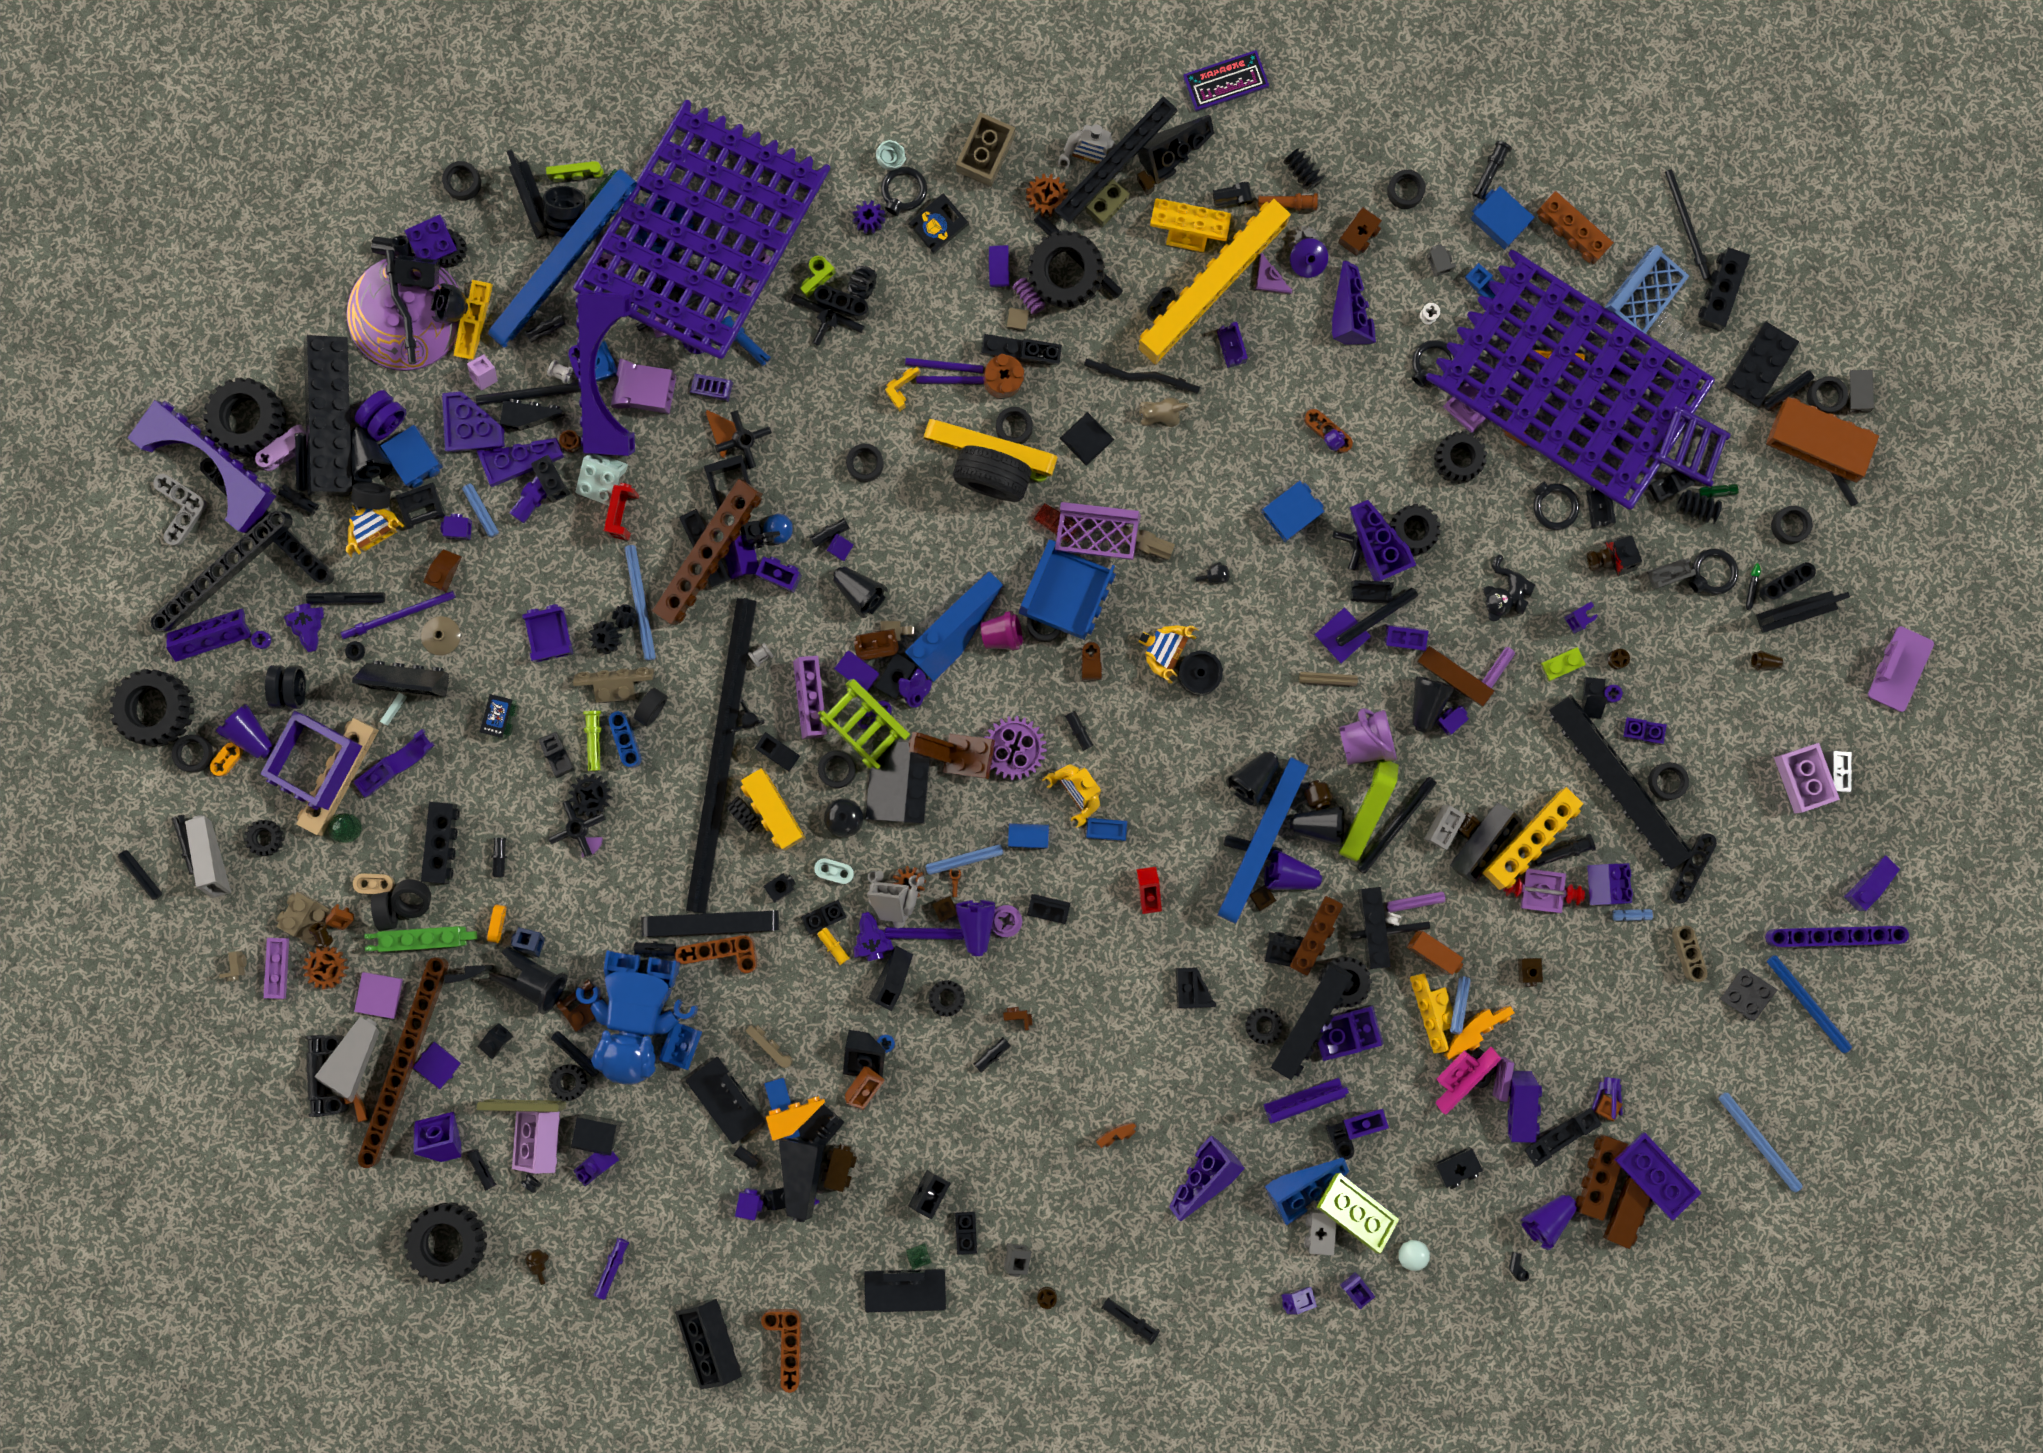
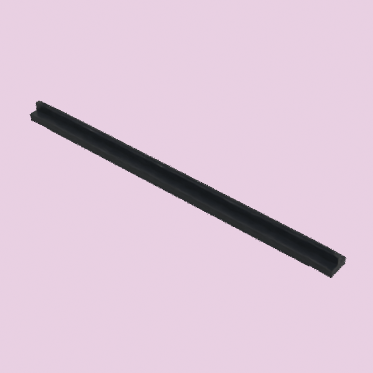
[686,598,757,914]

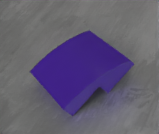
[1314,607,1371,663]

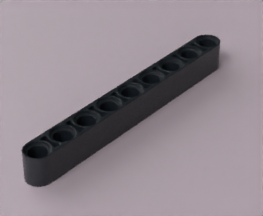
[199,458,334,585]
[150,511,293,632]

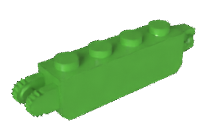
[364,926,477,952]

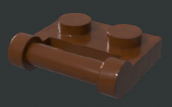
[556,979,604,1032]

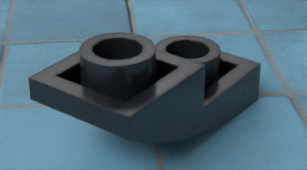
[800,899,847,935]
[955,1212,977,1255]

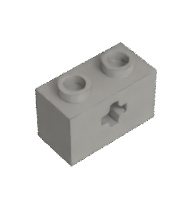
[1304,1210,1336,1256]

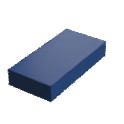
[1086,818,1127,841]

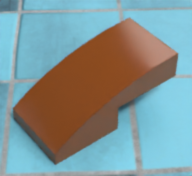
[344,1092,369,1122]

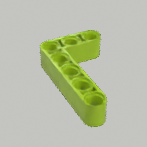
[1338,760,1399,862]

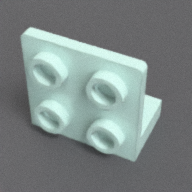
[575,453,628,506]

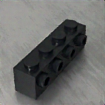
[1450,802,1522,884]

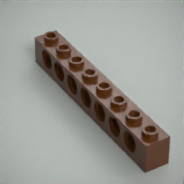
[652,479,763,625]

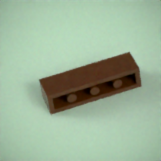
[1603,1175,1652,1249]

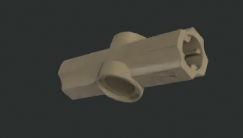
[1114,523,1175,561]

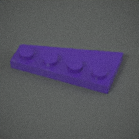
[477,438,565,487]

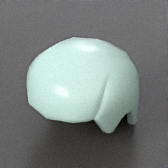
[876,140,906,171]
[1398,1240,1430,1271]

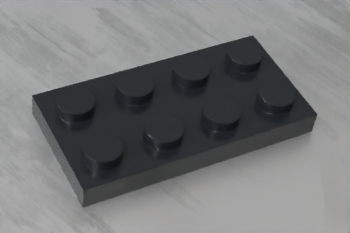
[1724,321,1799,408]

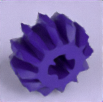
[852,200,885,234]

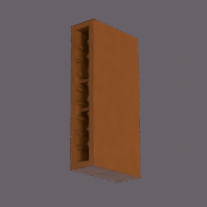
[1766,397,1879,483]

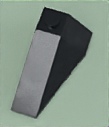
[1138,115,1214,184]

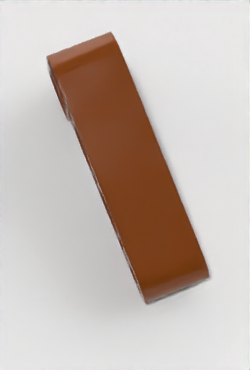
[675,935,758,973]
[761,1309,801,1393]

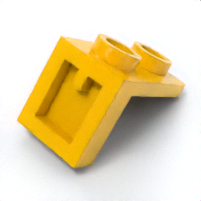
[885,367,920,412]

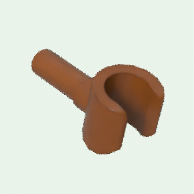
[949,869,961,897]

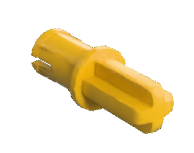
[817,928,850,965]

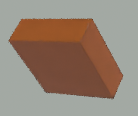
[1595,1094,1623,1122]

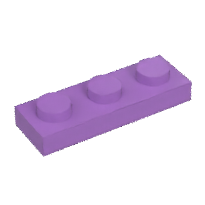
[263,938,289,999]

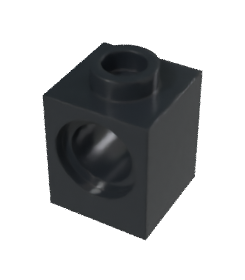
[763,873,796,903]

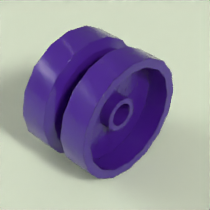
[355,390,406,441]

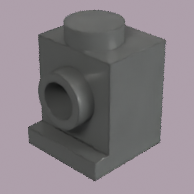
[1427,244,1456,277]
[1004,1243,1032,1277]

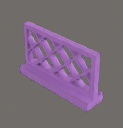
[1055,502,1141,560]

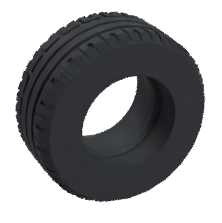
[953,445,1032,502]

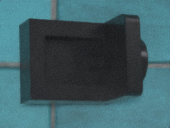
[477,1023,513,1060]
[763,1187,786,1210]

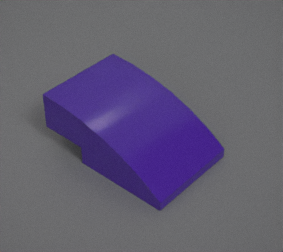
[1318,1005,1384,1061]

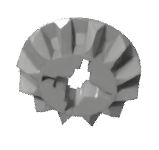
[1288,225,1319,251]

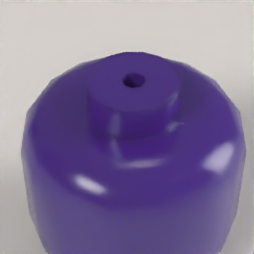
[1324,429,1345,451]

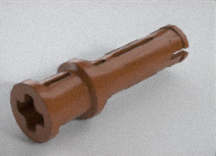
[1258,193,1318,211]

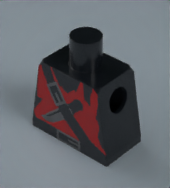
[1605,535,1642,577]

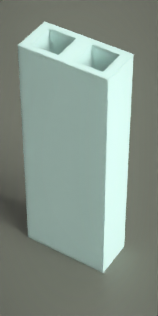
[380,692,407,726]

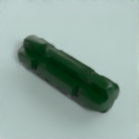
[1699,484,1739,498]

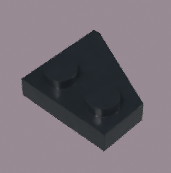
[1176,967,1216,1008]

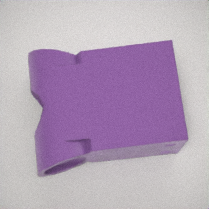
[611,359,677,414]

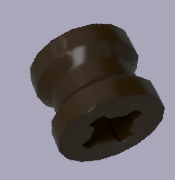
[1607,649,1630,669]
[1037,1286,1057,1309]

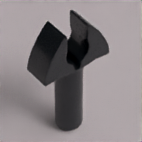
[813,309,838,346]

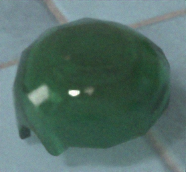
[328,813,362,843]

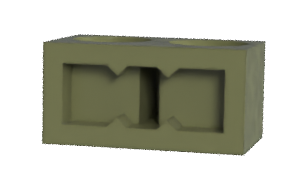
[1086,179,1130,227]

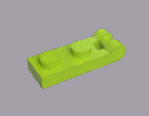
[546,161,604,182]

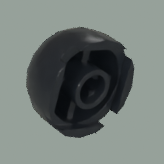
[431,283,468,324]
[824,798,864,838]

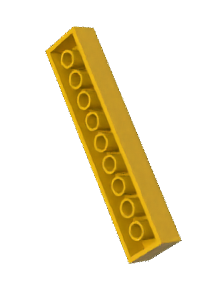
[1138,199,1291,365]

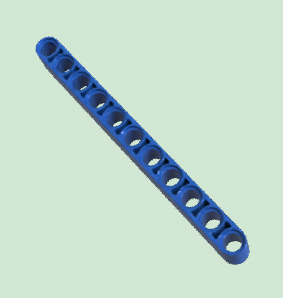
[488,169,637,348]

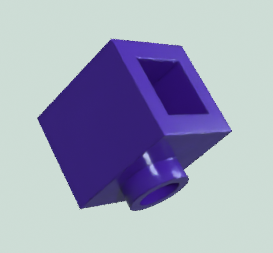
[440,514,472,540]
[735,1188,764,1221]

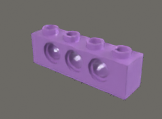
[793,656,827,739]

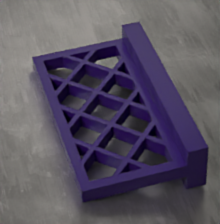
[1263,1078,1349,1124]

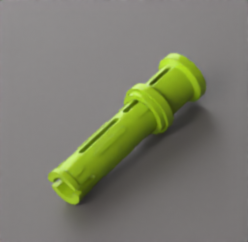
[583,711,602,771]

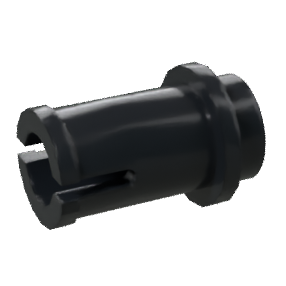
[733,1145,760,1169]

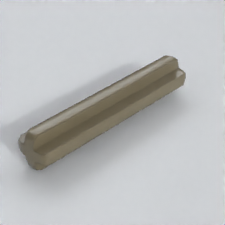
[1299,672,1358,686]

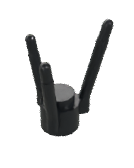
[731,699,765,733]

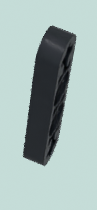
[1669,833,1717,904]

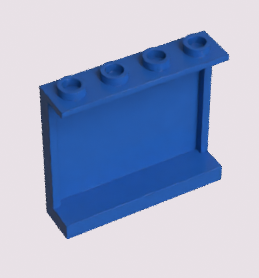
[1018,539,1116,640]

